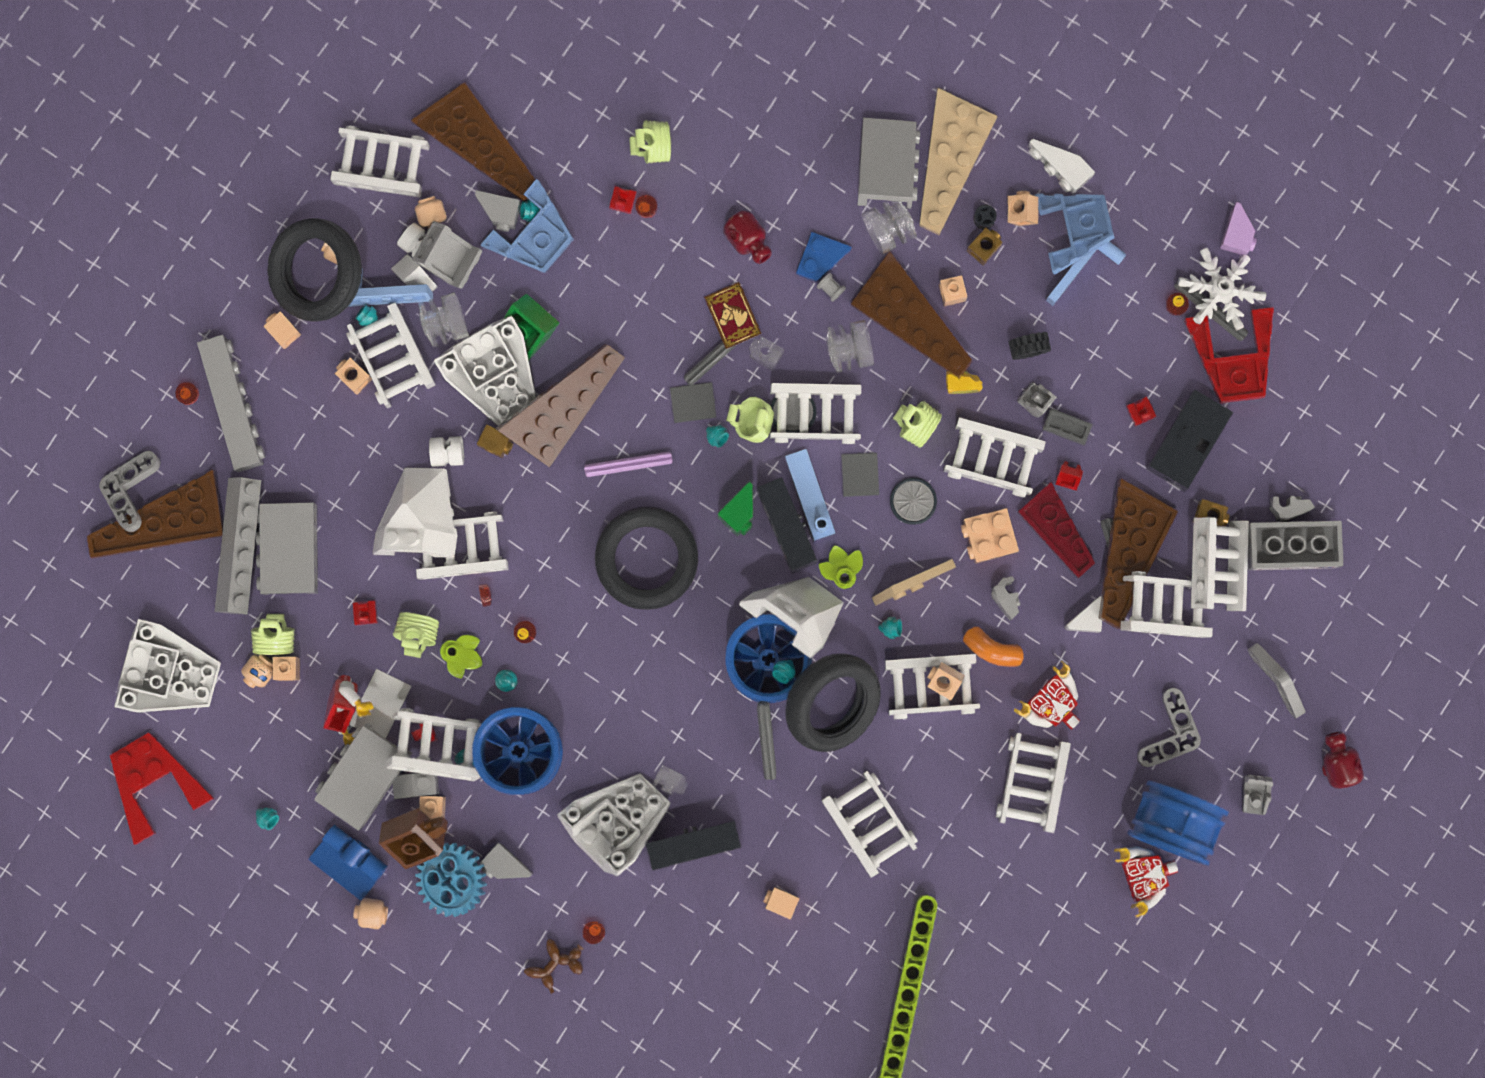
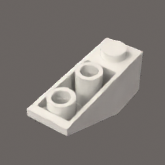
[1028,139,1095,194]

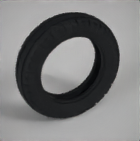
[267,218,362,321]
[595,507,698,610]
[785,653,881,752]

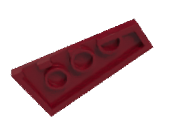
[1017,482,1095,579]

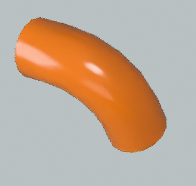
[963,626,1024,667]

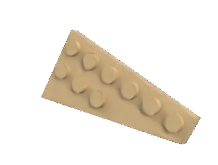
[919,88,997,235]

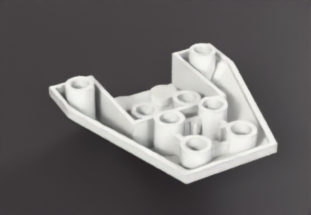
[434,315,536,426]
[739,577,844,658]
[114,619,221,712]
[557,774,671,876]

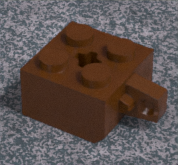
[378,808,448,869]

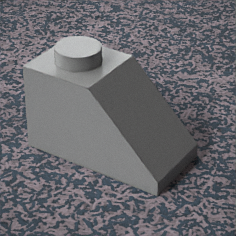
[475,190,521,232]
[393,773,439,799]
[480,843,533,879]

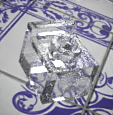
[748,336,784,371]
[652,765,689,795]

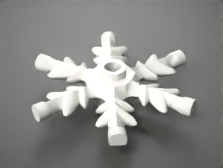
[1178,248,1266,330]

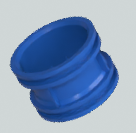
[725,615,812,703]
[472,707,563,795]
[1127,780,1229,866]

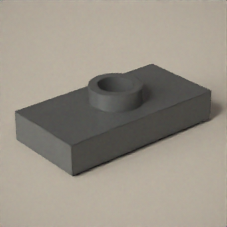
[1042,408,1093,446]

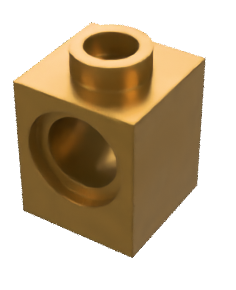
[967,228,1002,266]
[477,424,514,459]
[1193,499,1230,527]

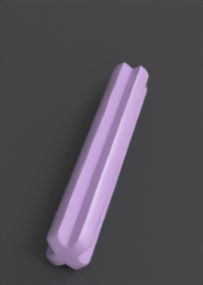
[584,452,673,477]

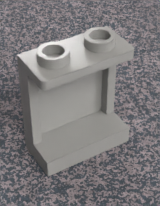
[412,221,482,289]

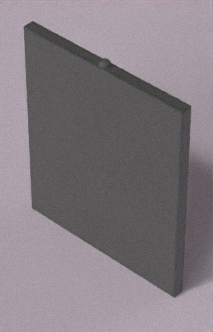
[670,383,716,423]
[841,453,879,497]

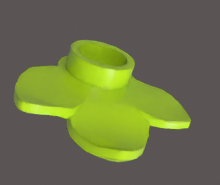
[819,546,863,589]
[440,635,482,679]

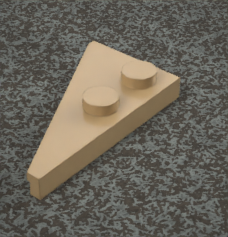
[872,559,956,606]

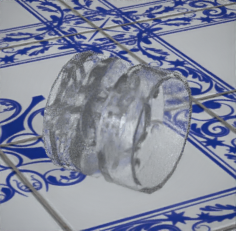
[862,201,917,255]
[418,292,469,348]
[826,320,874,373]

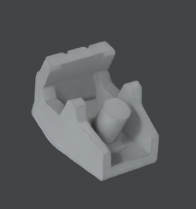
[1017,383,1057,417]
[1269,496,1315,522]
[991,576,1020,621]
[1242,774,1273,815]

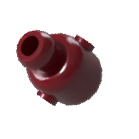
[723,210,772,264]
[1322,731,1364,789]

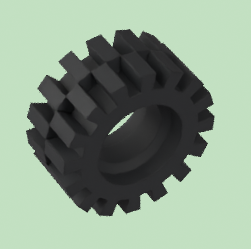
[1008,332,1052,360]

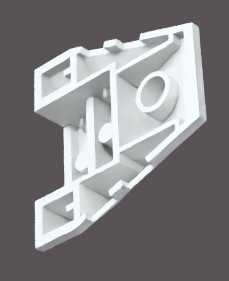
[373,468,457,558]

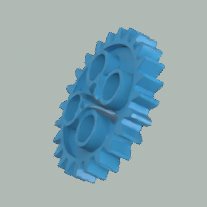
[415,843,487,917]

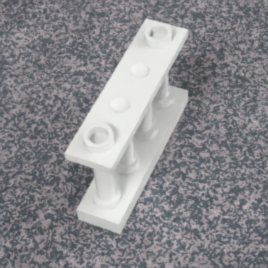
[331,126,429,197]
[346,303,435,408]
[770,383,861,444]
[943,418,1046,498]
[416,512,509,580]
[1191,517,1249,611]
[1120,571,1215,638]
[885,654,980,719]
[386,708,481,781]
[996,733,1071,833]
[822,771,918,878]

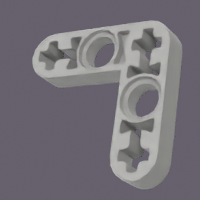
[99,451,161,532]
[1248,643,1306,719]
[1137,688,1201,767]

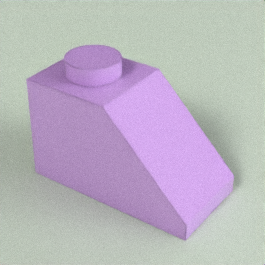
[1220,202,1257,256]

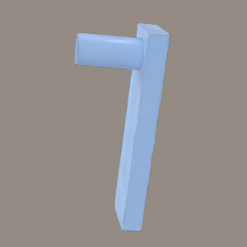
[1046,241,1127,306]
[349,268,433,306]
[785,449,835,541]

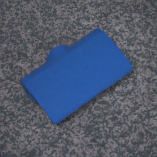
[308,824,388,900]

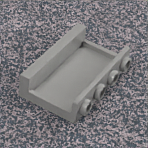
[858,118,920,209]
[256,503,318,595]
[314,723,413,831]

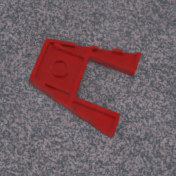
[1184,307,1274,403]
[110,733,215,845]

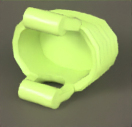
[629,120,671,164]
[726,397,774,443]
[893,401,942,448]
[393,612,439,658]
[250,614,295,655]

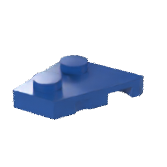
[796,232,852,282]

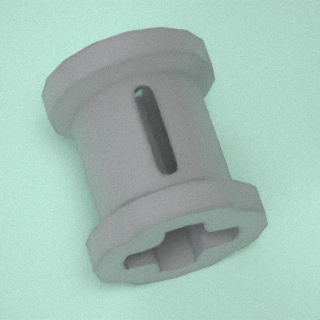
[817,273,846,302]

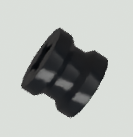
[973,205,997,230]

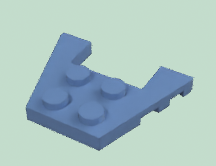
[481,179,574,273]
[1035,194,1115,274]

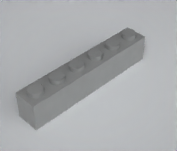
[197,335,265,472]
[215,477,261,614]

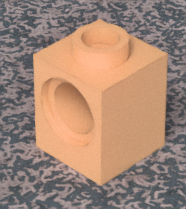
[1008,191,1038,226]
[939,275,967,306]
[264,312,301,349]
[335,358,372,395]
[273,657,300,681]
[927,662,965,700]
[420,796,446,819]
[763,887,800,920]

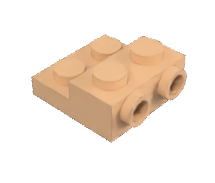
[961,508,1019,564]

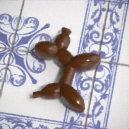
[524,939,584,994]

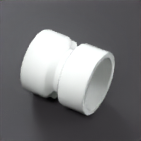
[397,223,426,257]
[429,436,464,467]

